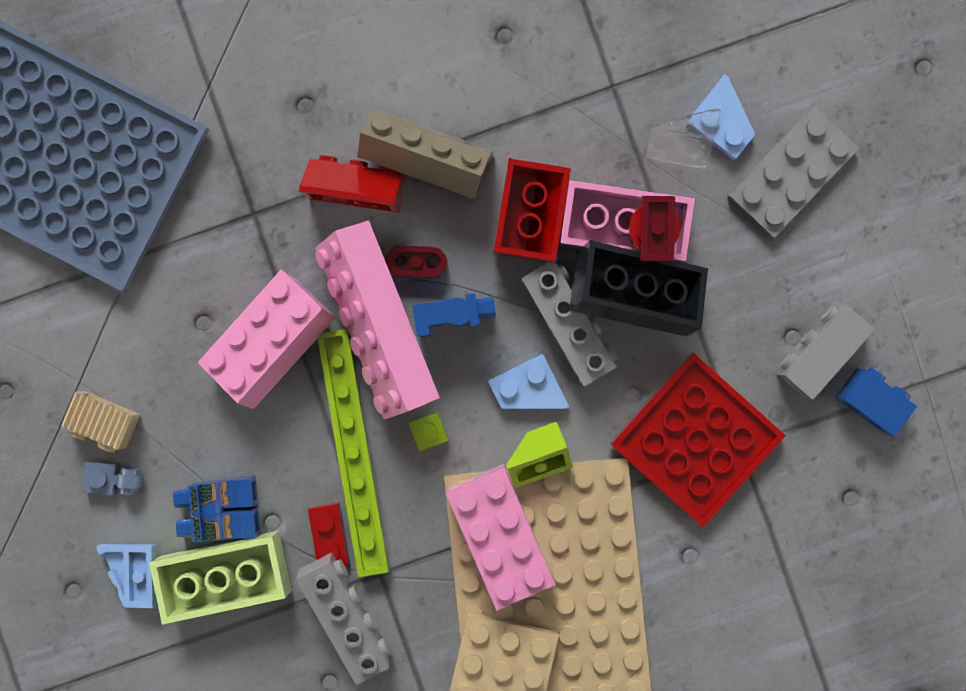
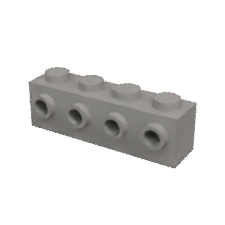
[521,262,617,386]
[296,552,392,685]

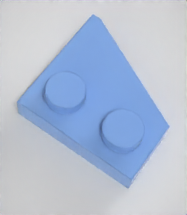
[686,74,755,161]
[488,354,569,409]
[97,544,158,608]

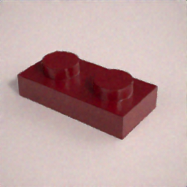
[640,196,675,262]

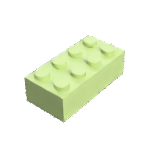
[149,531,292,625]

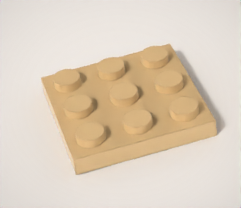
[450,611,559,691]

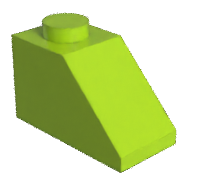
[506,422,573,488]

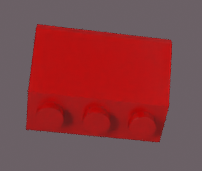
[299,155,405,213]
[493,158,571,262]

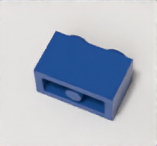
[835,367,917,437]

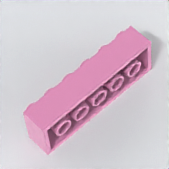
[315,220,440,419]

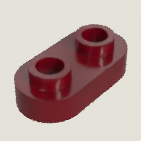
[385,245,447,278]

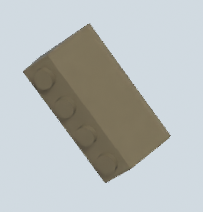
[357,110,494,199]

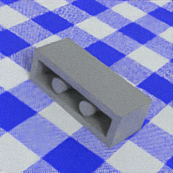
[777,304,875,400]

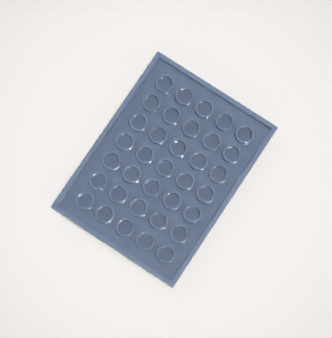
[0,21,210,292]

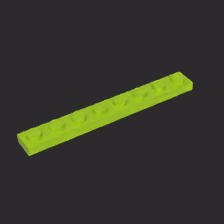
[318,329,390,577]

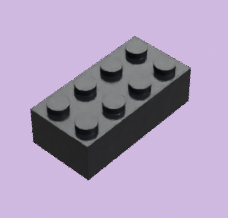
[569,240,708,337]

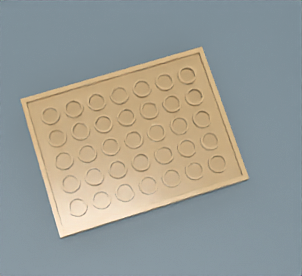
[444,457,651,691]

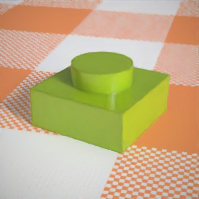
[409,412,449,452]

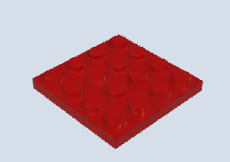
[610,352,786,527]

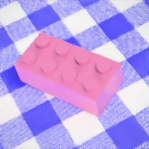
[559,180,695,262]
[198,269,336,409]
[446,464,555,611]

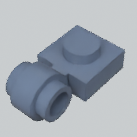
[82,461,143,495]

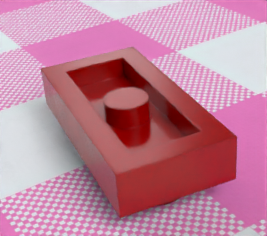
[308,502,350,565]

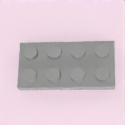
[728,106,859,239]

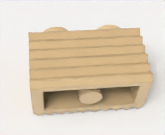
[61,391,140,452]

